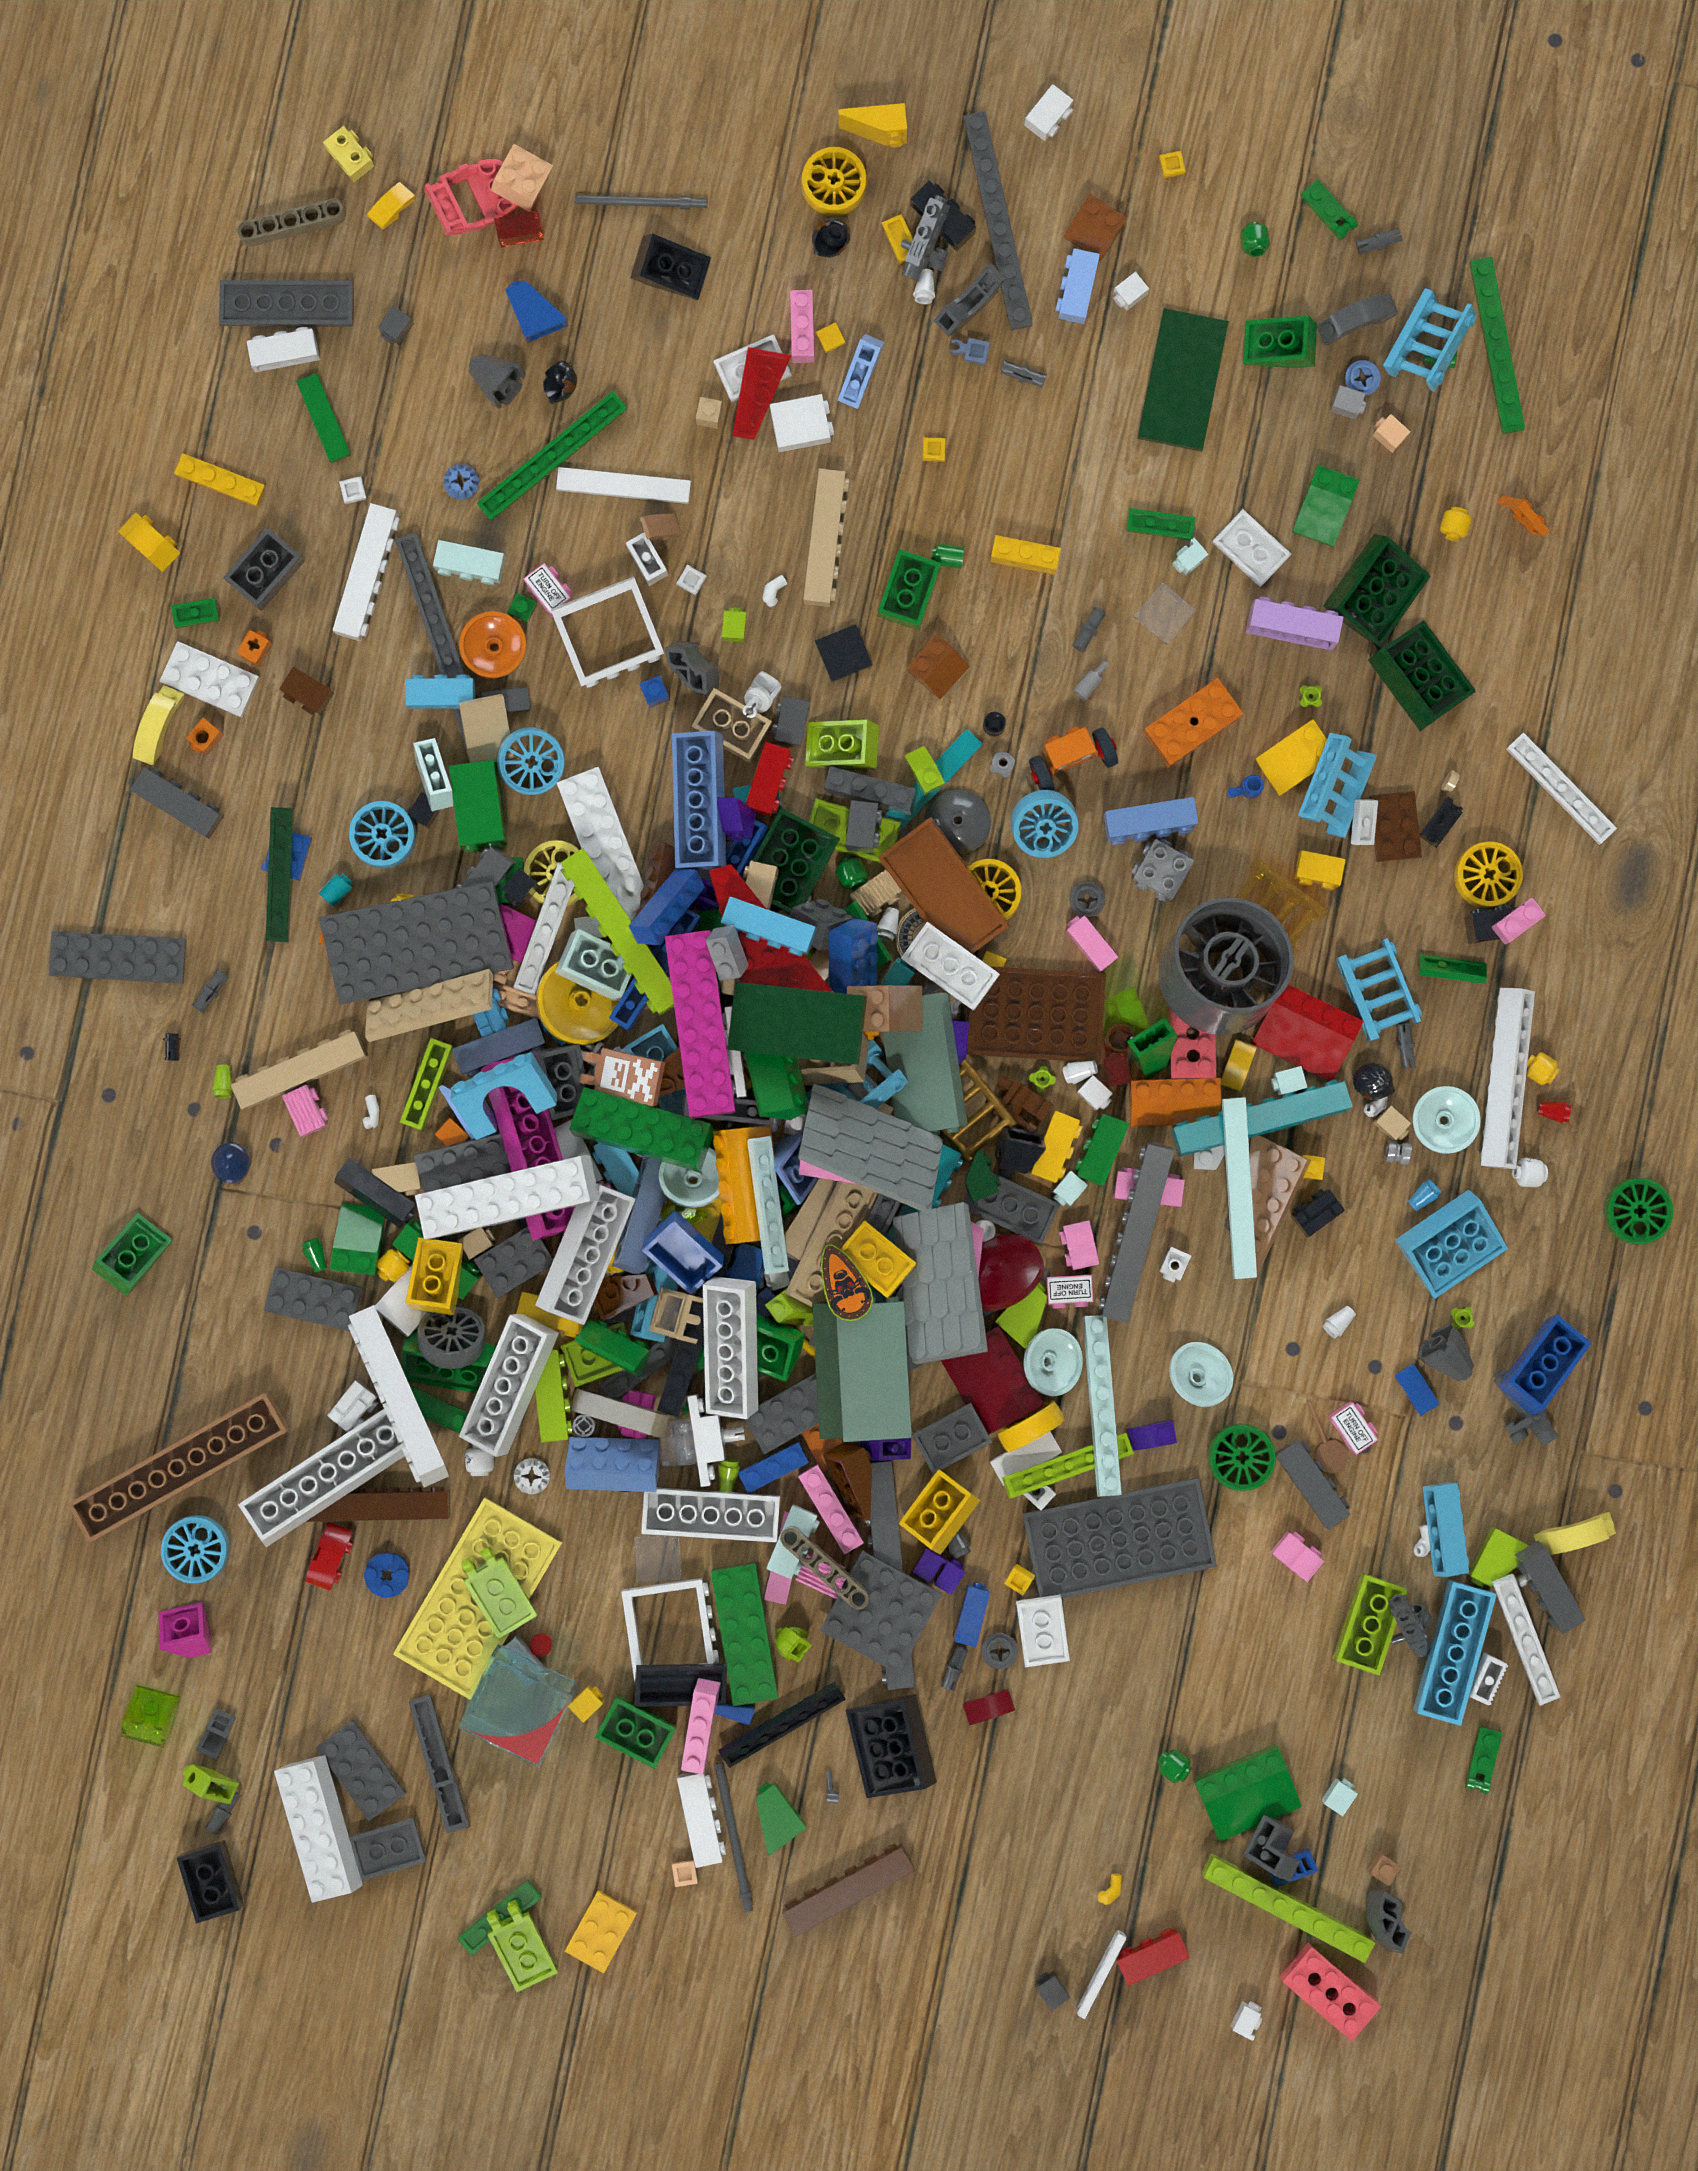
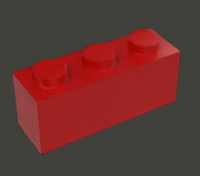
[746,742,794,817]
[1116,1928,1190,1986]

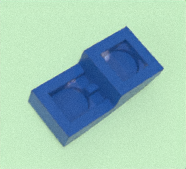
[1395,1364,1439,1417]

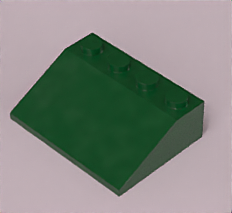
[1323,534,1431,648]
[1368,620,1476,731]
[743,808,840,914]

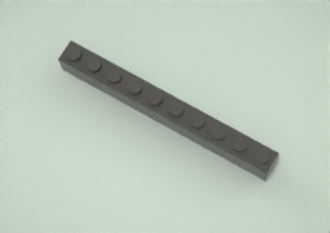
[866,1460,915,1690]

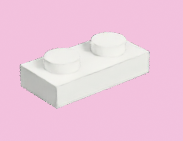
[1351,799,1378,845]

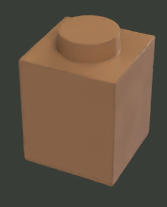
[1366,1850,1402,1886]

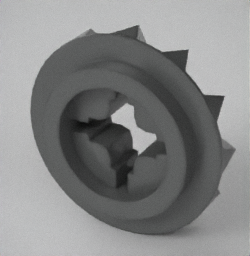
[1069,882,1105,918]
[982,1633,1018,1669]

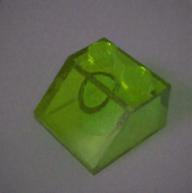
[1104,987,1151,1032]
[121,1685,180,1748]

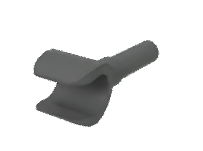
[826,1771,839,1804]

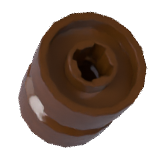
[1104,1023,1135,1054]

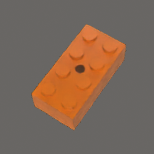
[1143,678,1243,769]

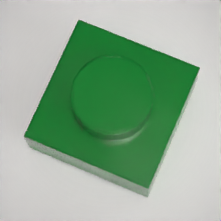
[507,593,537,623]

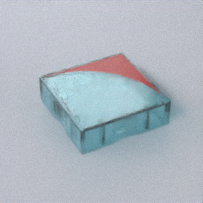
[458,1644,580,1767]

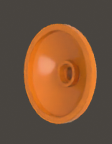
[459,611,526,678]

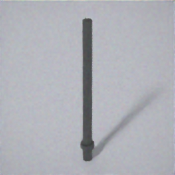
[714,1762,753,1912]

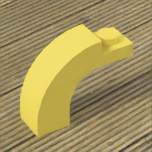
[132,685,184,766]
[1534,1512,1616,1555]

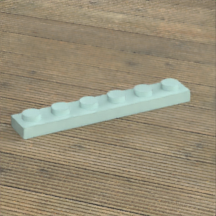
[747,1136,789,1274]

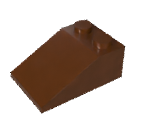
[822,1442,872,1520]

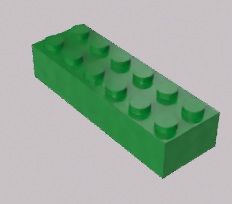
[569,1087,715,1173]
[711,1561,778,1706]

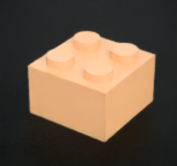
[491,144,553,212]

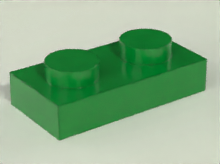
[171,598,220,629]

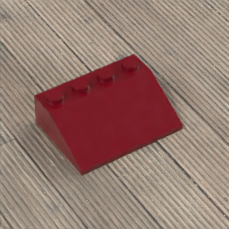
[940,1325,1044,1434]

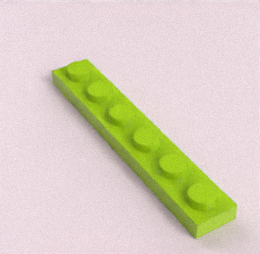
[1002,1433,1134,1499]

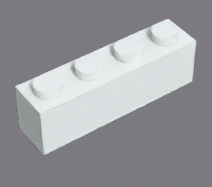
[677,1770,726,1868]

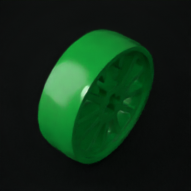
[1604,1178,1674,1245]
[1207,1423,1276,1492]

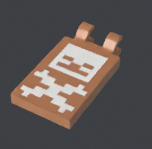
[579,1048,665,1106]

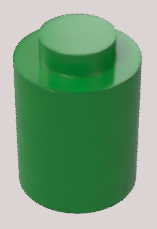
[931,543,964,569]

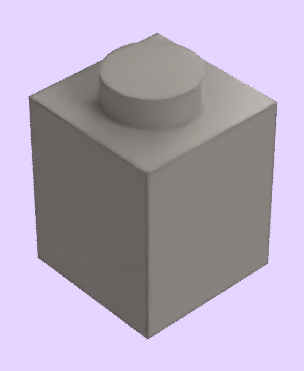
[1330,385,1367,420]

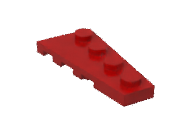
[732,347,792,440]

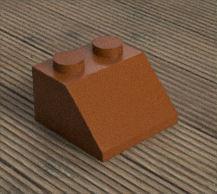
[1064,194,1127,261]
[907,634,969,700]

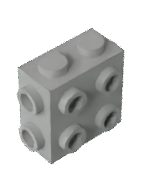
[1131,838,1194,902]

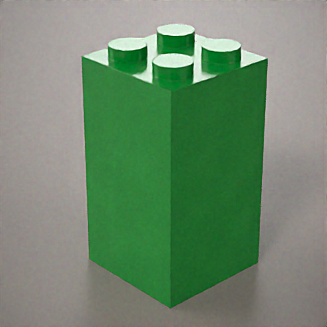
[449,760,508,854]

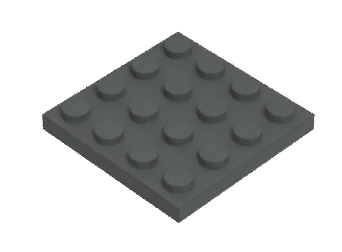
[414,1132,523,1239]
[820,1550,942,1674]

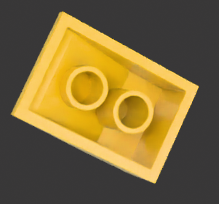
[838,103,907,148]
[1255,719,1327,796]
[405,1237,463,1315]

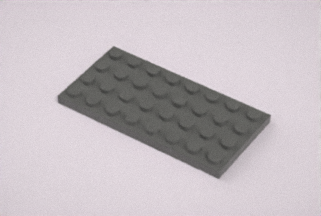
[319,880,514,1005]
[1022,1478,1217,1599]

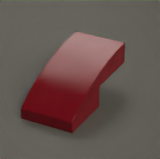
[962,1689,1015,1725]

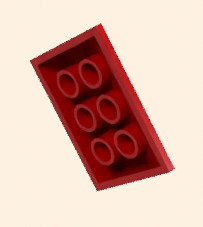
[1251,984,1364,1082]

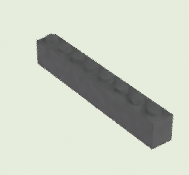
[1098,1141,1174,1323]

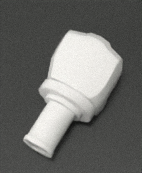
[743,671,781,718]

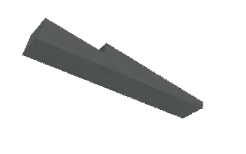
[409,1695,471,1833]

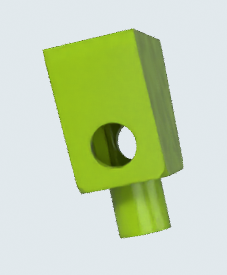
[183,1764,239,1804]

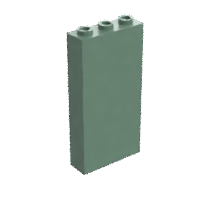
[882,993,968,1135]
[836,1296,912,1442]

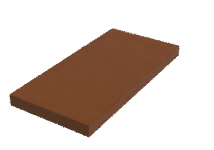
[878,817,1011,954]

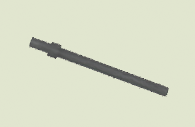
[575,195,708,210]

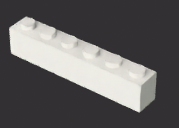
[333,503,401,641]

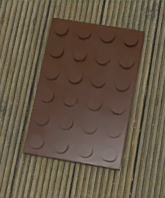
[967,966,1106,1063]

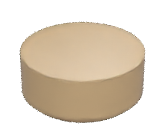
[1441,770,1460,793]

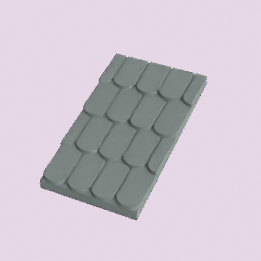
[798,1084,943,1214]
[893,1202,988,1365]

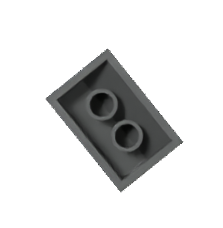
[532,1044,588,1120]

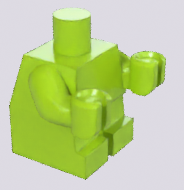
[774,1627,812,1663]

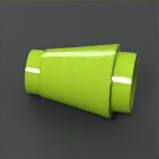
[211,1065,233,1099]
[718,1458,740,1492]

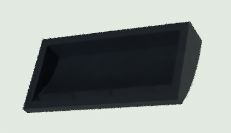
[634,1664,727,1707]

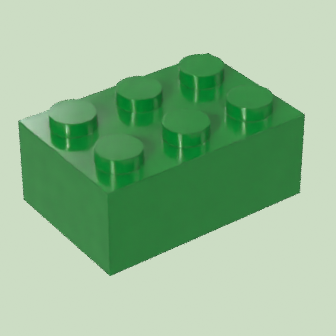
[877,549,941,631]
[595,1694,677,1769]

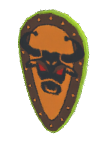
[821,1244,873,1321]

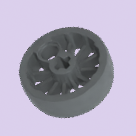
[417,1305,486,1369]

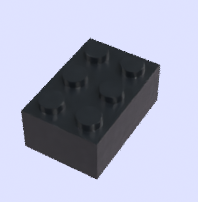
[176,1840,244,1924]

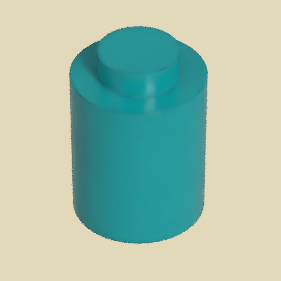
[318,873,352,908]

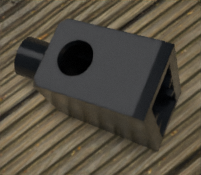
[995,1126,1046,1179]

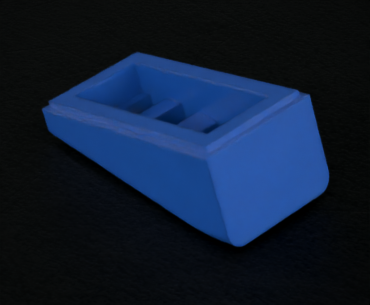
[716,1703,755,1725]
[1269,1848,1318,1887]

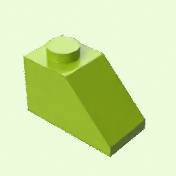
[904,746,945,796]

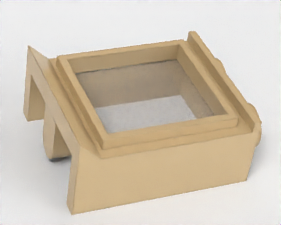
[649,1287,703,1344]

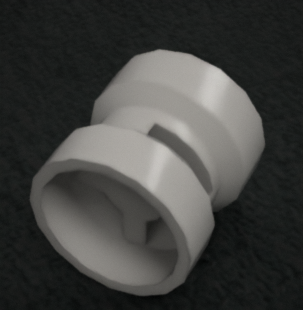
[1385,1140,1412,1165]
[573,1414,597,1437]

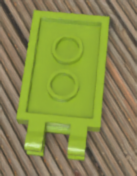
[461,1546,538,1639]
[487,1899,558,1992]

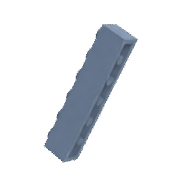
[612,1156,668,1275]

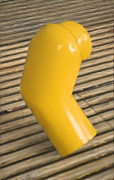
[1097,1873,1122,1905]

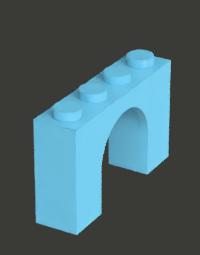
[450,1052,557,1140]

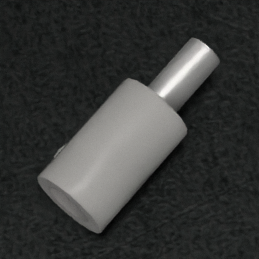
[1073,661,1109,701]

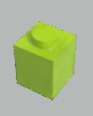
[722,608,747,643]

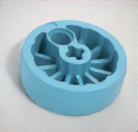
[497,727,565,795]
[1011,790,1079,858]
[349,801,417,869]
[161,1515,230,1584]

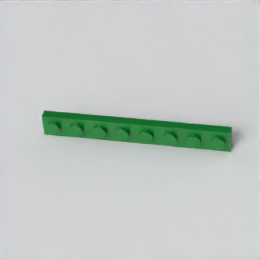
[1469,257,1525,435]
[477,391,628,522]

